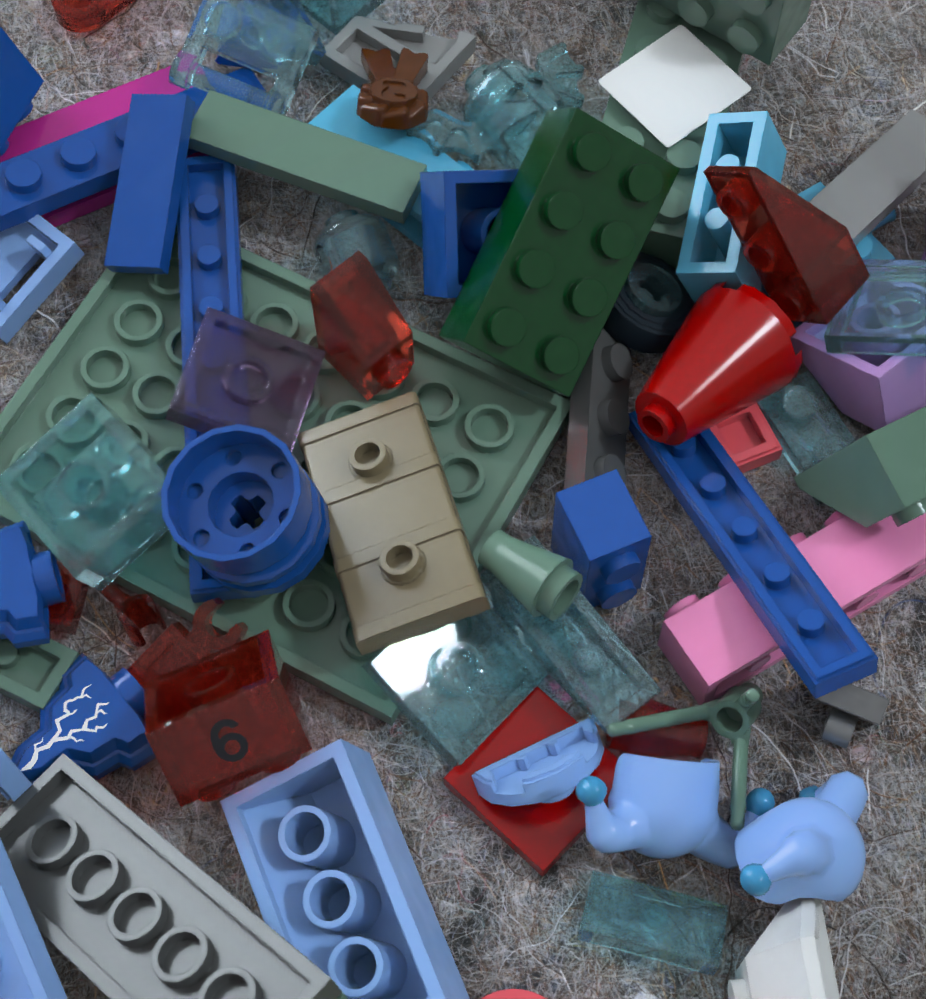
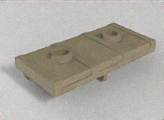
[297,392,491,656]

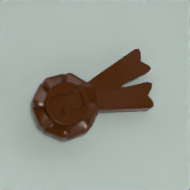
[356,47,429,130]

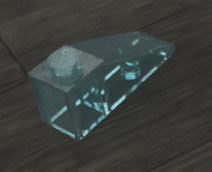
[481,535,661,734]

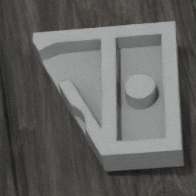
[320,16,476,101]

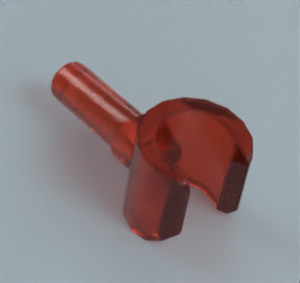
[91,573,167,647]

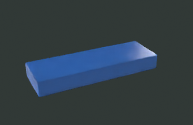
[104,94,195,275]

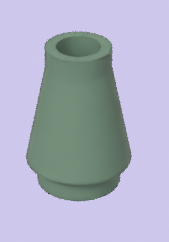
[478,530,583,621]

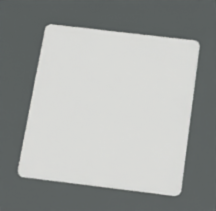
[599,25,751,147]

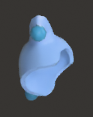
[575,753,775,869]
[734,771,868,904]

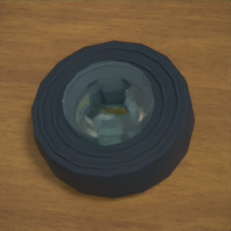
[603,252,695,354]

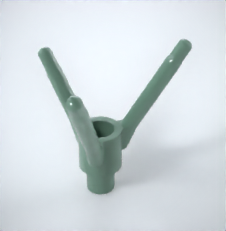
[607,682,763,831]

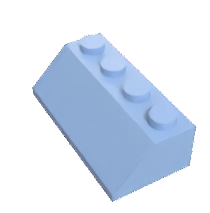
[220,738,470,999]

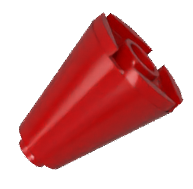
[635,282,803,445]

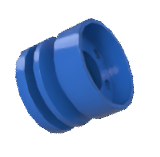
[161,424,330,597]

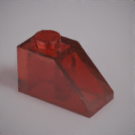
[309,250,414,400]

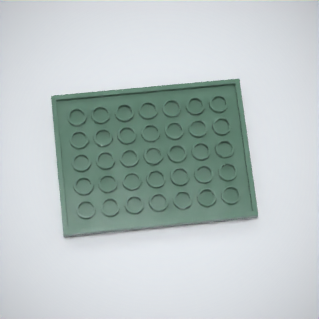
[0,222,570,726]

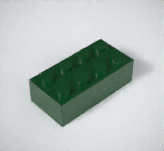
[438,107,680,397]

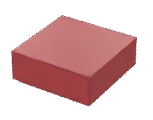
[710,403,783,473]

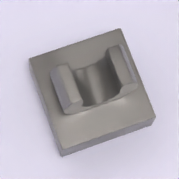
[812,684,890,748]

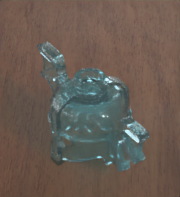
[406,42,585,169]

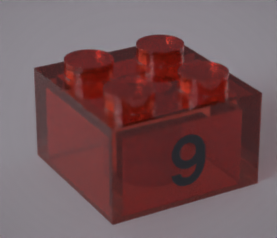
[144,630,312,807]

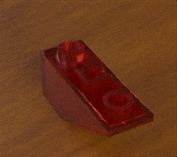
[703,166,870,325]

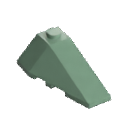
[793,406,926,528]

